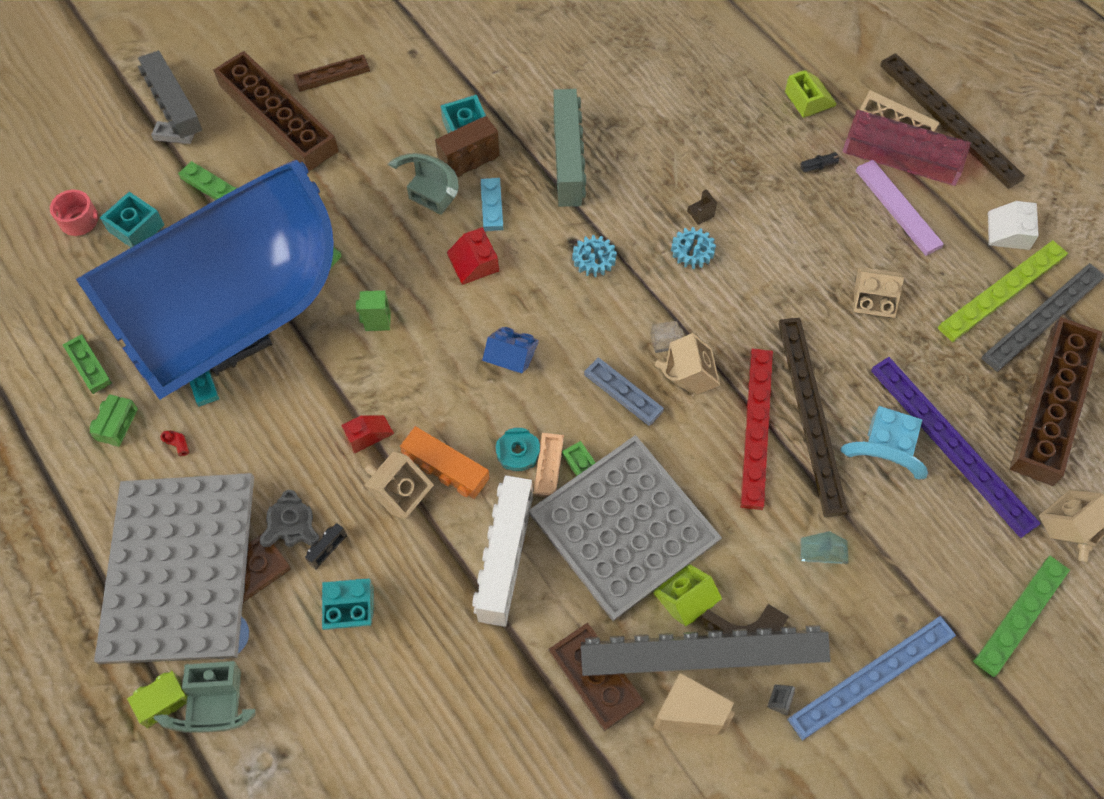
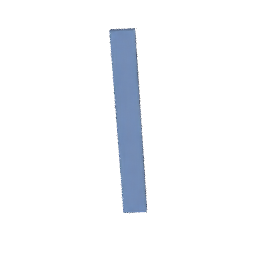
[787,616,956,741]

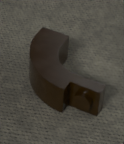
[700,604,789,634]

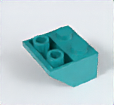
[322,578,374,630]

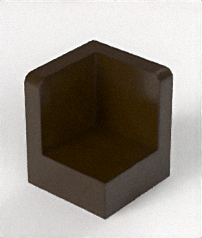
[687,189,717,225]

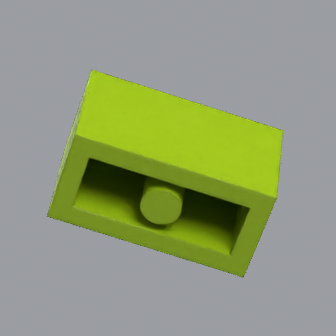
[127,671,188,729]

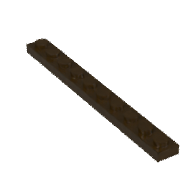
[880,53,1025,189]
[778,317,848,517]

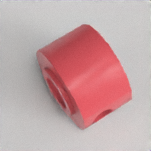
[50,189,99,236]

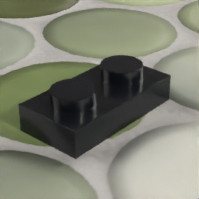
[305,523,347,570]

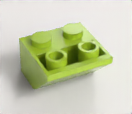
[785,70,837,118]

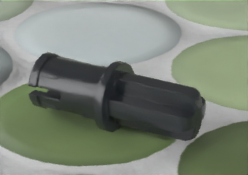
[800,152,839,173]

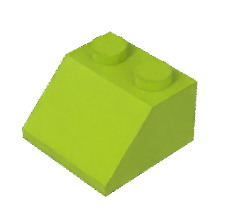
[653,564,722,626]

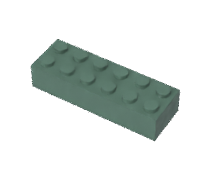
[553,89,586,207]

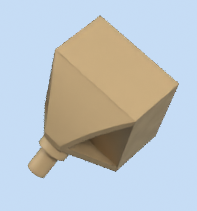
[655,333,720,395]
[364,452,434,519]
[1039,490,1104,562]

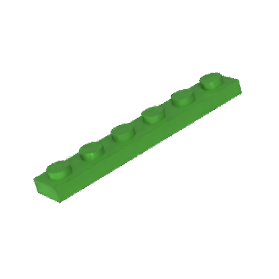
[973,556,1070,677]

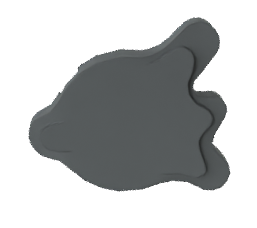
[260,490,320,547]

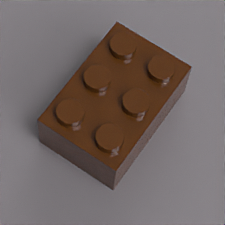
[435,116,500,177]

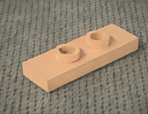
[533,433,564,498]

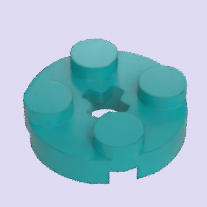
[496,428,540,471]

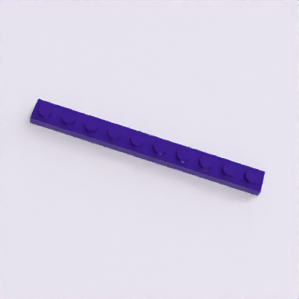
[871,357,1041,538]

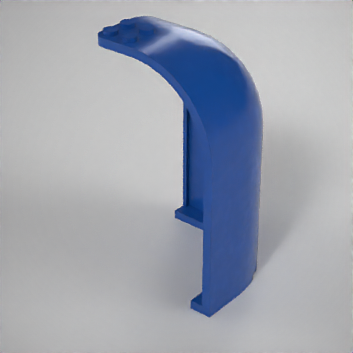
[76,160,334,400]

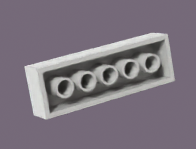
[472,475,533,627]

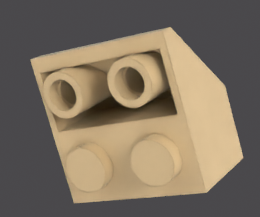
[853,267,904,318]

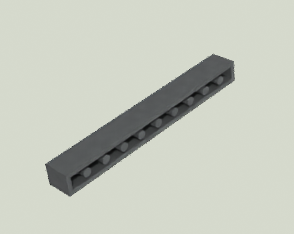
[580,625,831,676]

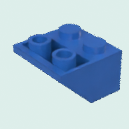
[482,327,539,373]

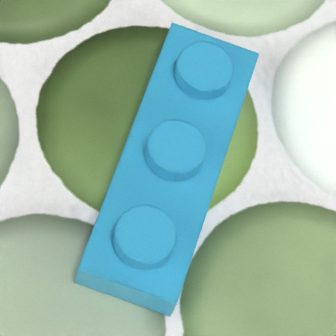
[480,178,504,231]

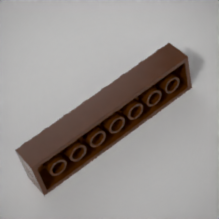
[213,51,339,172]
[1009,317,1103,486]

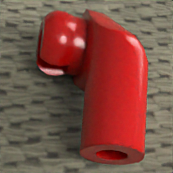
[160,430,189,456]

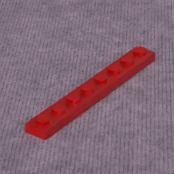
[740,348,773,510]

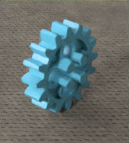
[671,227,716,269]
[572,235,617,277]

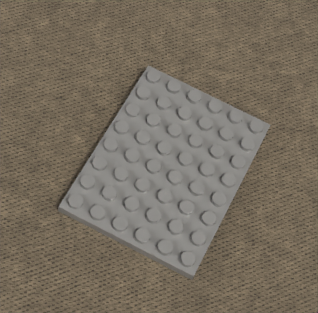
[94,473,254,664]

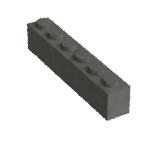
[138,50,203,139]

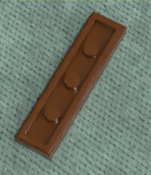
[293,54,370,92]

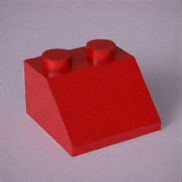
[447,227,499,285]

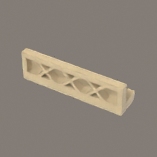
[859,90,940,144]

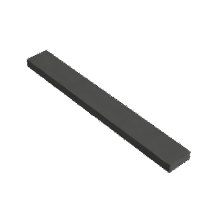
[981,263,1104,372]

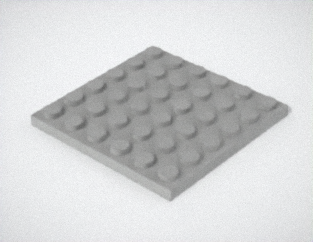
[529,435,722,622]

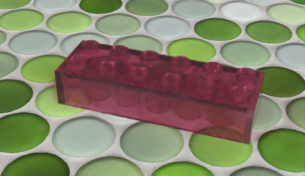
[842,109,971,186]

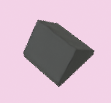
[767,684,795,716]

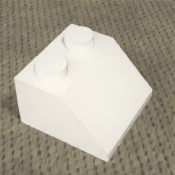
[988,201,1038,250]

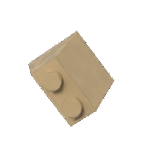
[653,673,735,735]

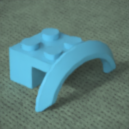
[840,406,928,480]

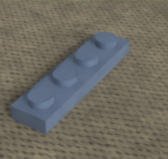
[584,357,664,427]

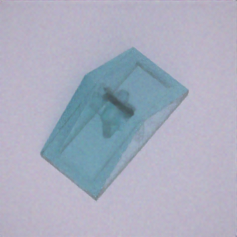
[800,531,848,564]

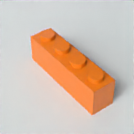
[400,426,490,499]

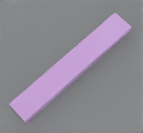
[856,160,944,256]

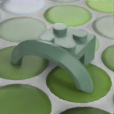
[388,153,459,215]
[154,661,256,733]

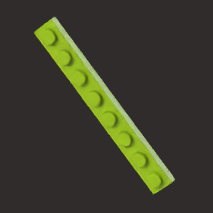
[938,240,1068,343]

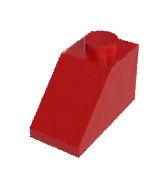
[341,415,394,453]

